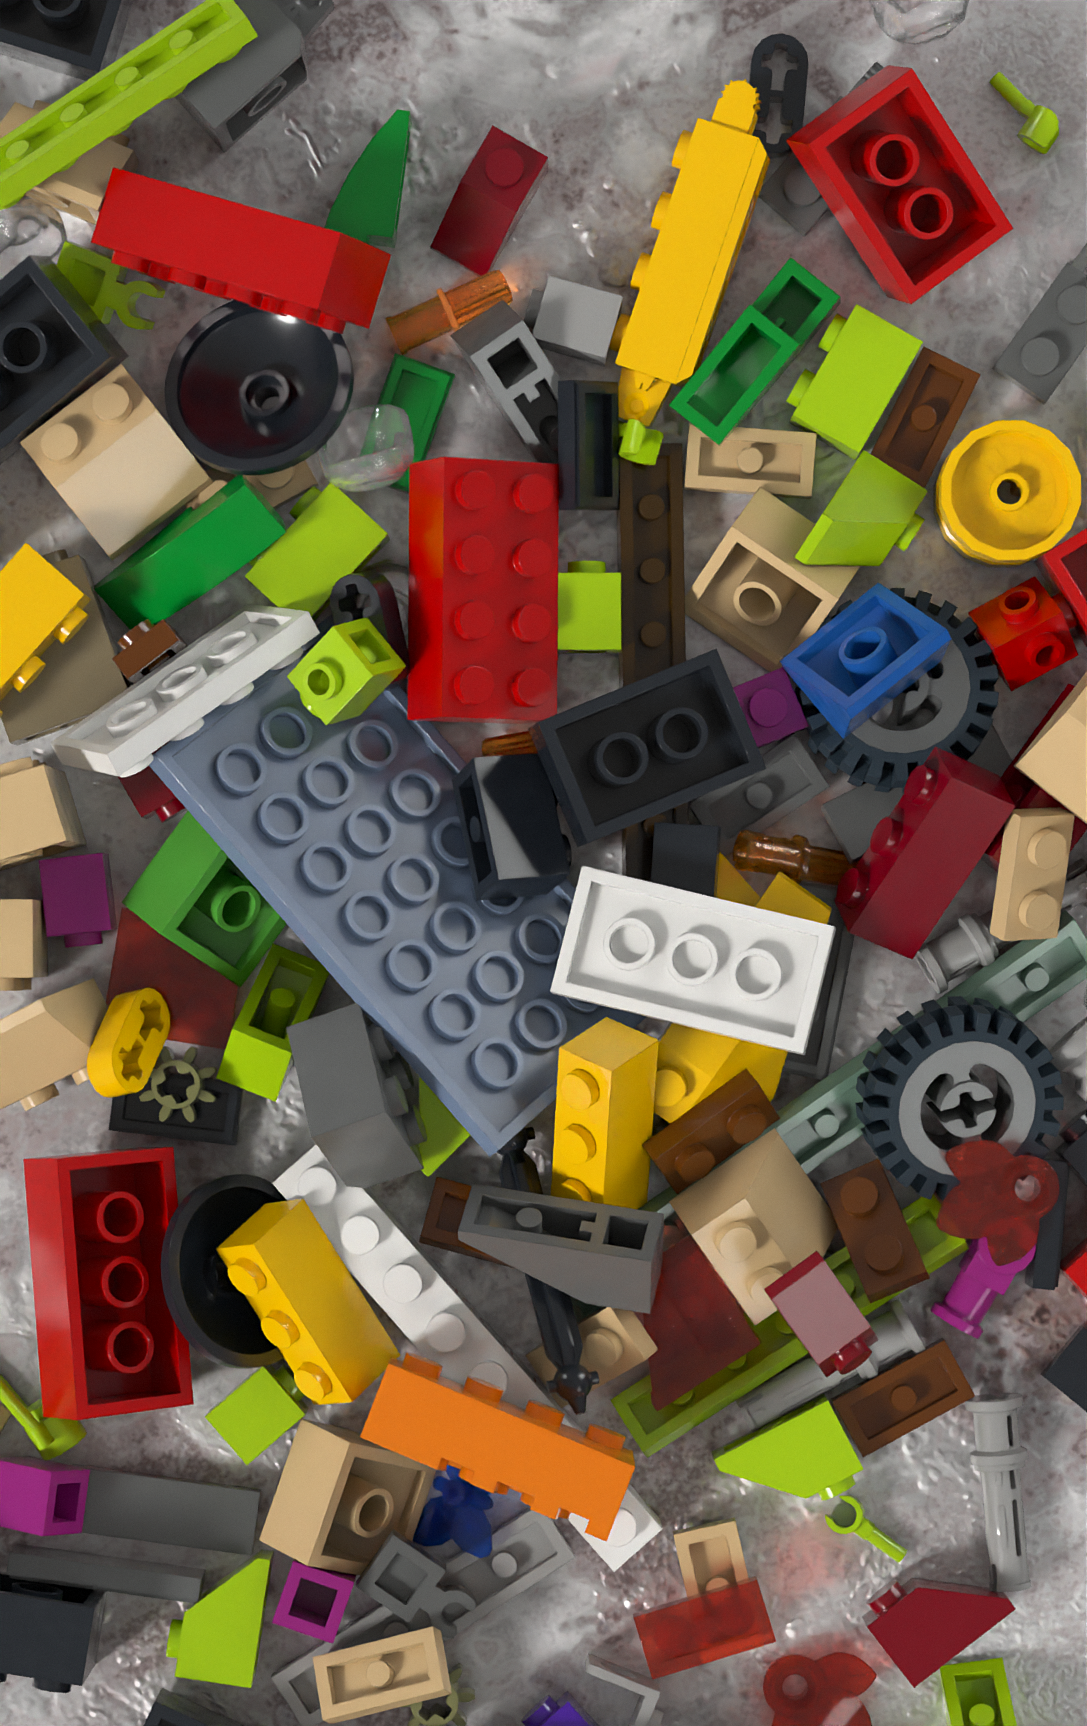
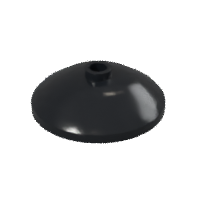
[164,300,354,476]
[161,1174,287,1369]

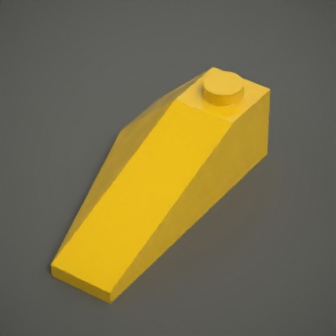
[654,871,832,1124]

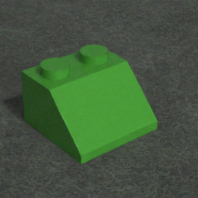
[121,811,286,987]

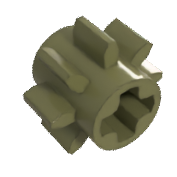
[139,1046,217,1122]
[402,1663,475,1726]

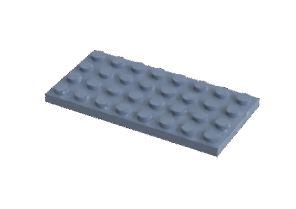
[149,614,646,1157]

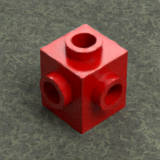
[968,576,1078,692]

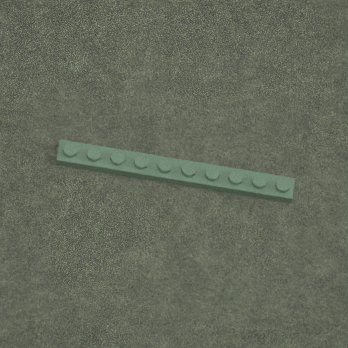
[570,910,1087,1322]

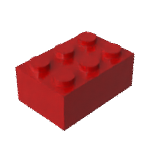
[786,65,1014,304]

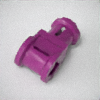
[930,1209,1036,1339]

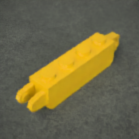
[610,79,771,428]

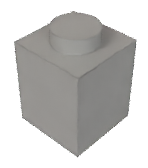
[524,275,623,366]

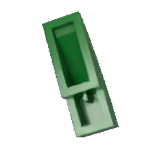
[324,109,412,248]
[669,257,841,446]
[94,475,287,630]

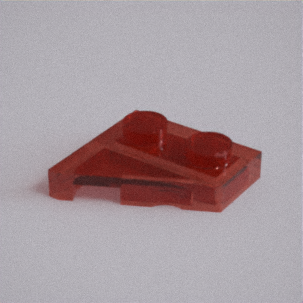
[106,908,240,1049]
[643,1235,762,1412]

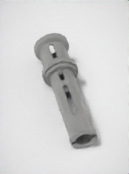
[915,858,1087,994]
[736,1298,926,1433]
[965,1393,1031,1592]

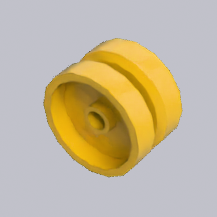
[933,420,1081,568]

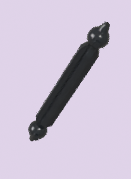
[497,1127,599,1415]

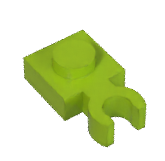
[56,241,166,330]

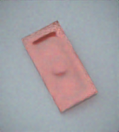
[633,1576,776,1680]

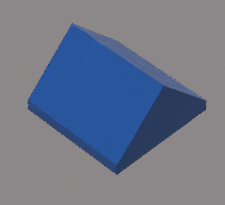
[780,582,952,739]

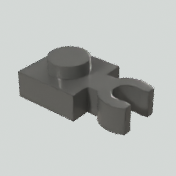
[356,1529,477,1639]

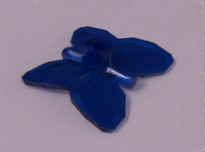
[413,1465,494,1558]

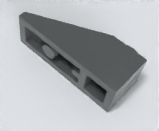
[450,299,562,464]
[458,1183,664,1314]

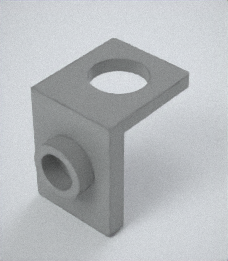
[585,1653,664,1726]

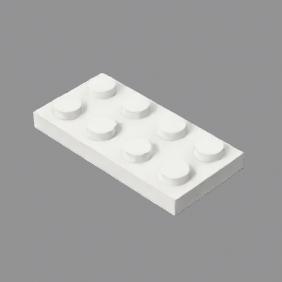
[50,604,320,777]
[550,866,836,1055]

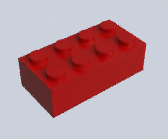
[91,167,391,334]
[407,456,559,724]
[23,1147,194,1420]

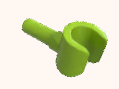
[989,72,1059,154]
[619,419,663,465]
[825,1495,907,1563]

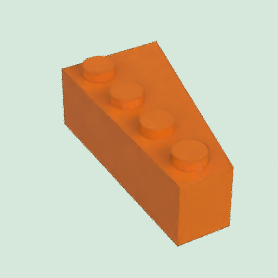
[360,1352,635,1542]

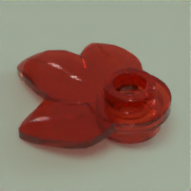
[936,1140,1059,1266]
[763,1652,877,1726]

